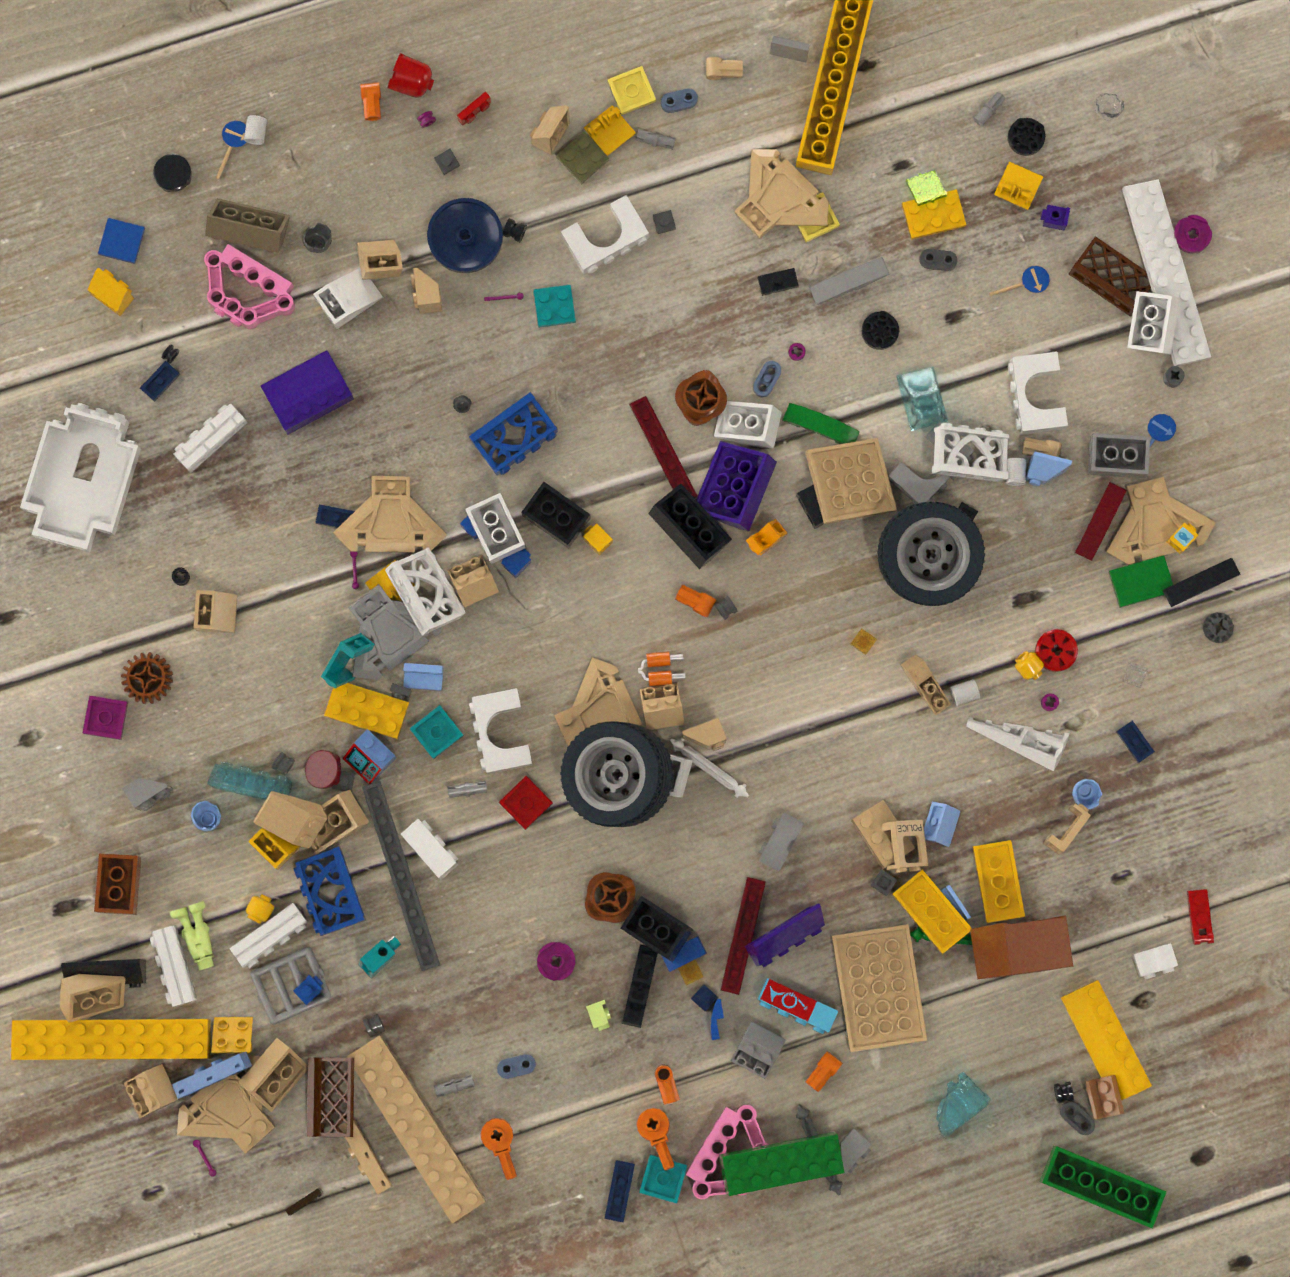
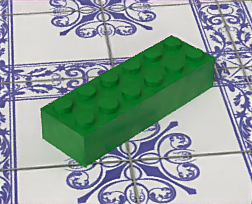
[719,1132,845,1196]
[1039,1145,1167,1229]

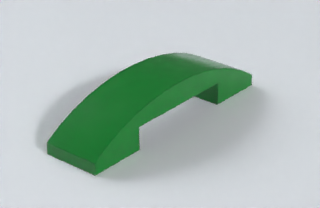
[782,403,860,444]

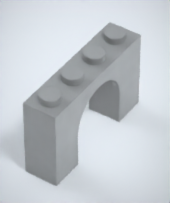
[888,421,974,504]

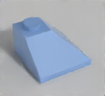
[1025,451,1072,486]

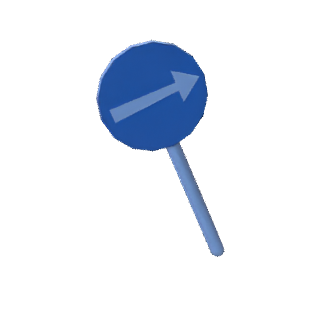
[1148,414,1176,447]

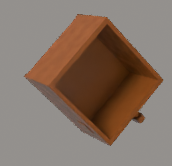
[970,915,1074,980]

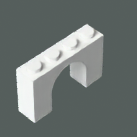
[561,195,649,274]
[1008,352,1068,435]
[469,688,533,774]

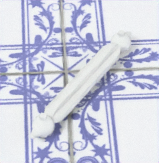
[670,738,749,798]

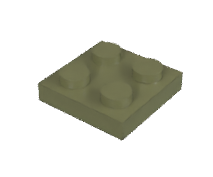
[556,131,609,185]

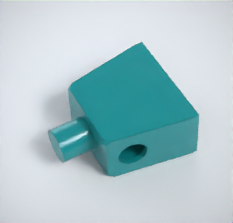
[358,936,401,979]

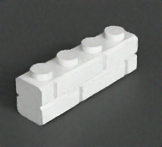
[174,403,247,473]
[229,903,308,969]
[150,925,197,1007]

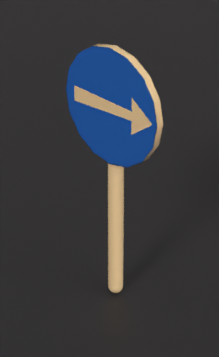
[216,121,247,179]
[989,266,1050,296]

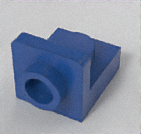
[293,975,324,1005]

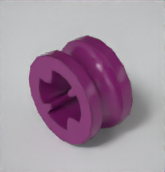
[417,111,436,128]
[788,343,806,361]
[1041,693,1059,711]

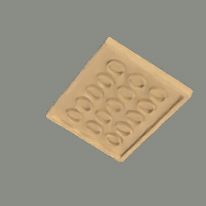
[831,924,927,1052]

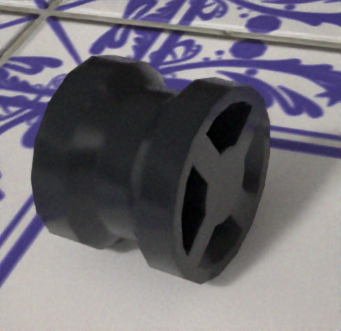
[1054,1081,1074,1103]

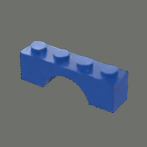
[460,516,531,578]

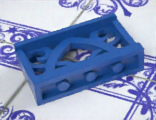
[469,392,558,476]
[293,847,366,936]

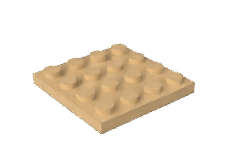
[805,438,897,524]

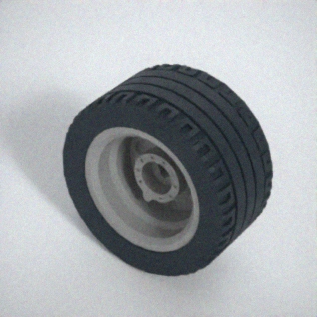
[877,502,985,606]
[560,721,674,827]

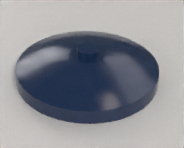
[427,198,503,273]

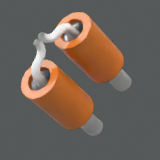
[638,651,685,687]

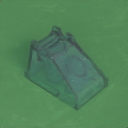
[896,366,948,431]
[936,1072,991,1139]

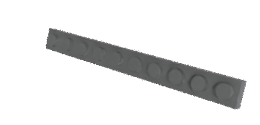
[362,781,440,971]

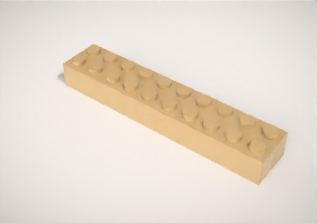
[347,1035,486,1224]

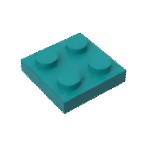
[533,285,576,328]
[410,705,464,760]
[639,1154,688,1204]

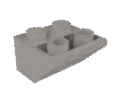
[122,778,173,812]
[731,1022,786,1079]

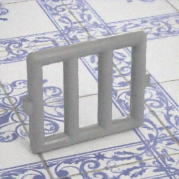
[250,947,331,1025]

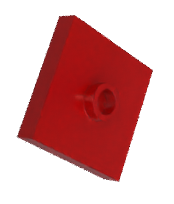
[499,776,553,830]

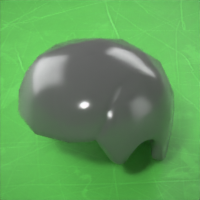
[303,223,332,253]

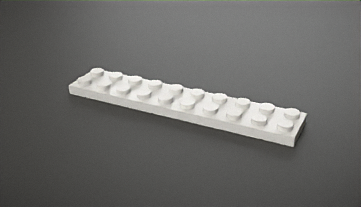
[1122,179,1211,366]

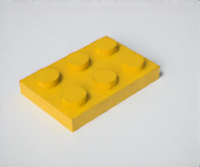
[902,189,966,240]

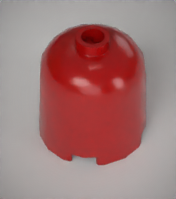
[387,53,434,98]

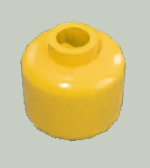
[1015,651,1044,680]
[245,894,274,924]

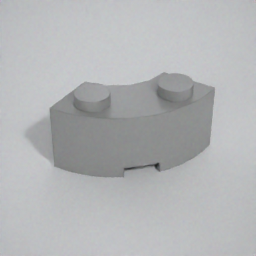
[759,812,804,871]

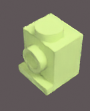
[586,1000,611,1031]

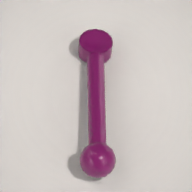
[484,292,524,301]
[350,552,359,589]
[193,1140,217,1177]

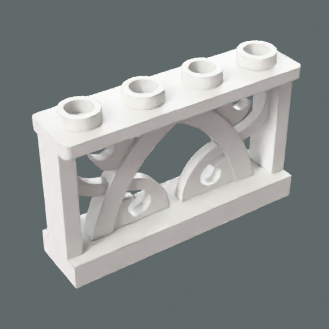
[932,423,1009,482]
[385,547,466,636]

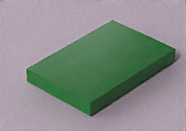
[1109,555,1173,608]

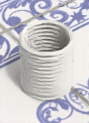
[244,115,267,145]
[1005,458,1027,486]
[950,679,980,706]

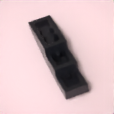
[1162,558,1241,607]
[622,944,658,1028]

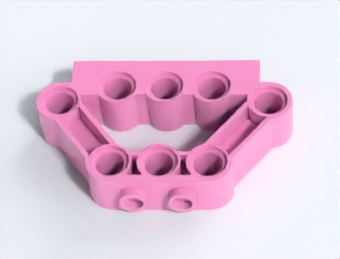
[204,244,295,329]
[686,1105,768,1199]

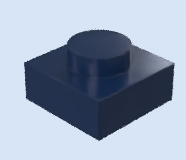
[691,984,718,1011]

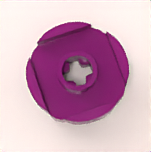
[1174,215,1212,253]
[537,942,576,981]

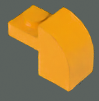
[746,519,788,556]

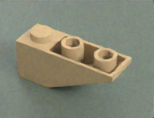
[900,654,951,715]

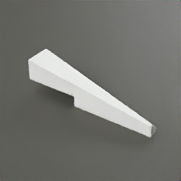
[966,717,1070,771]

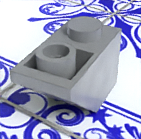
[840,1128,871,1174]

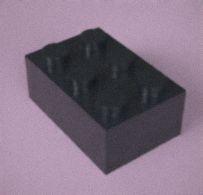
[521,482,591,549]
[620,896,693,963]

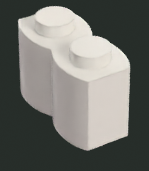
[1132,943,1178,980]

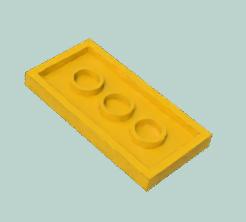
[324,683,409,740]
[972,840,1025,923]
[892,869,972,955]

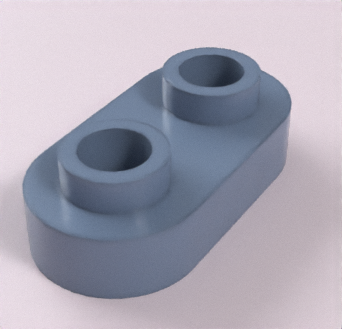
[661,88,698,113]
[753,361,781,397]
[497,1054,536,1079]

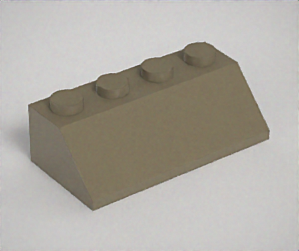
[205,198,290,253]

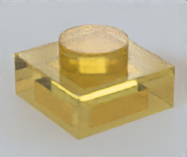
[850,628,877,656]
[678,960,704,986]

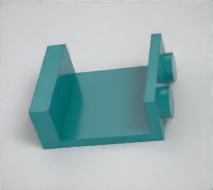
[321,633,375,688]

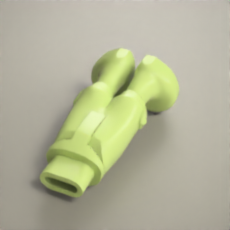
[170,901,214,971]

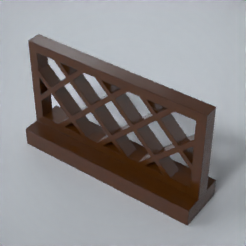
[1069,236,1151,317]
[307,1057,354,1137]

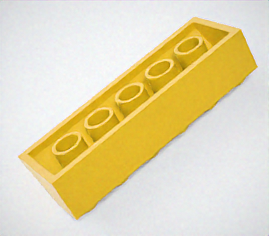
[1061,980,1152,1100]

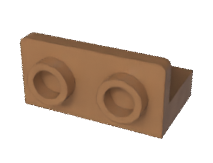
[1086,1075,1124,1120]

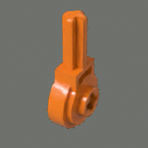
[637,1108,675,1170]
[481,1118,517,1180]

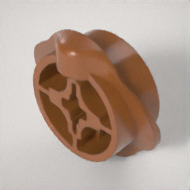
[675,370,727,426]
[585,872,636,923]

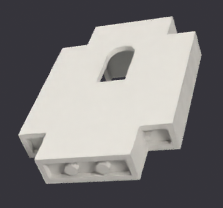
[20,403,141,553]

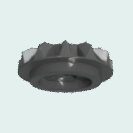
[1203,612,1234,643]

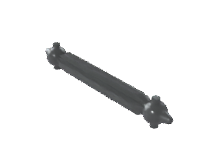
[796,1104,843,1196]

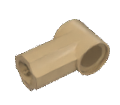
[706,57,743,80]
[1022,437,1062,457]

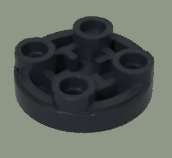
[1007,118,1046,156]
[153,154,192,192]
[861,311,900,350]

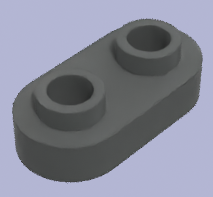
[919,249,958,271]
[1060,1102,1095,1135]

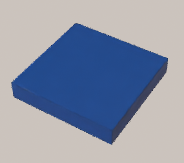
[98,218,145,264]

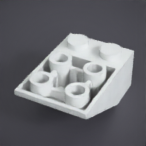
[313,268,383,329]

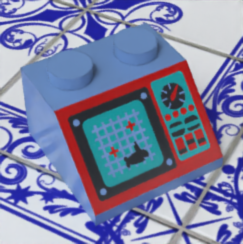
[342,729,397,785]

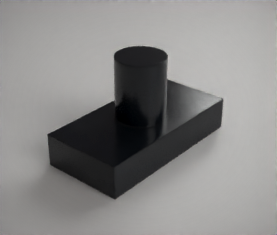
[757,268,799,296]

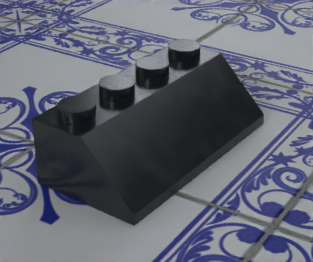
[648,484,732,570]
[61,959,146,988]

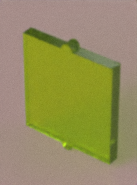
[906,170,947,206]

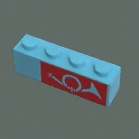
[757,978,838,1034]

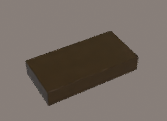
[285,1187,323,1216]

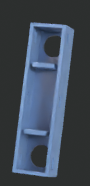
[172,1052,252,1099]

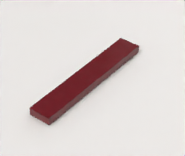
[629,396,698,498]
[720,877,766,995]

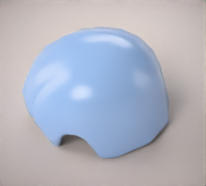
[1072,779,1102,810]
[191,801,221,832]

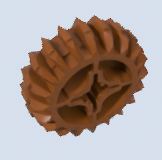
[121,652,173,704]

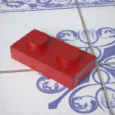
[457,91,491,126]

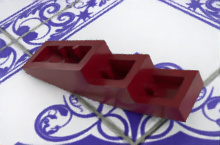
[1075,482,1127,561]

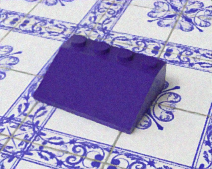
[261,350,354,435]
[696,441,777,531]
[745,903,825,968]

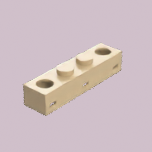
[339,1119,392,1195]

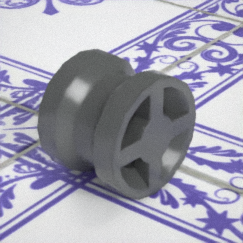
[1163,366,1185,388]
[715,596,738,620]
[271,752,295,776]
[363,1014,385,1038]

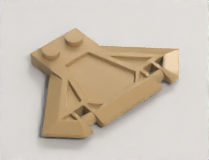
[734,149,829,239]
[333,476,447,553]
[1106,477,1216,565]
[554,657,642,758]
[177,1055,275,1154]

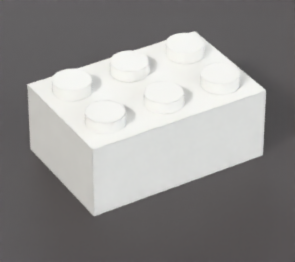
[1127,291,1180,354]
[465,493,525,564]
[401,819,458,880]

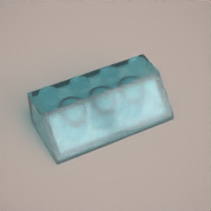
[207,762,293,800]

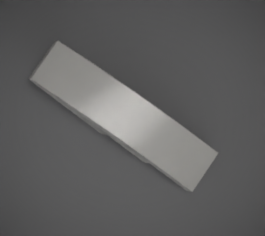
[809,257,890,305]

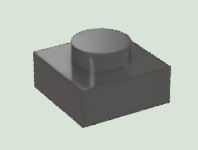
[434,149,460,175]
[653,210,676,234]
[390,683,412,700]
[332,771,355,792]
[870,869,897,896]

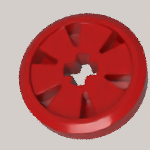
[1035,629,1078,672]

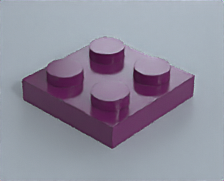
[82,695,128,740]

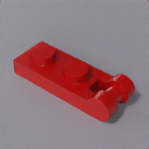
[1187,889,1214,945]

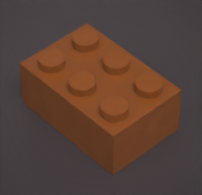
[94,853,141,915]

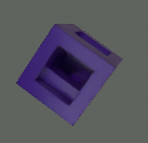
[1040,205,1070,231]

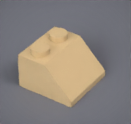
[682,718,727,751]

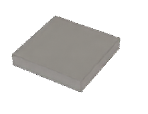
[770,36,810,63]

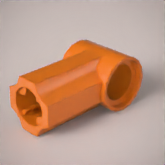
[360,82,381,121]
[675,584,716,617]
[805,1051,843,1092]
[655,1064,680,1105]

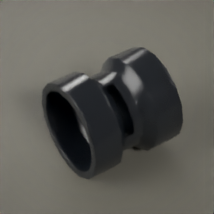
[503,218,527,243]

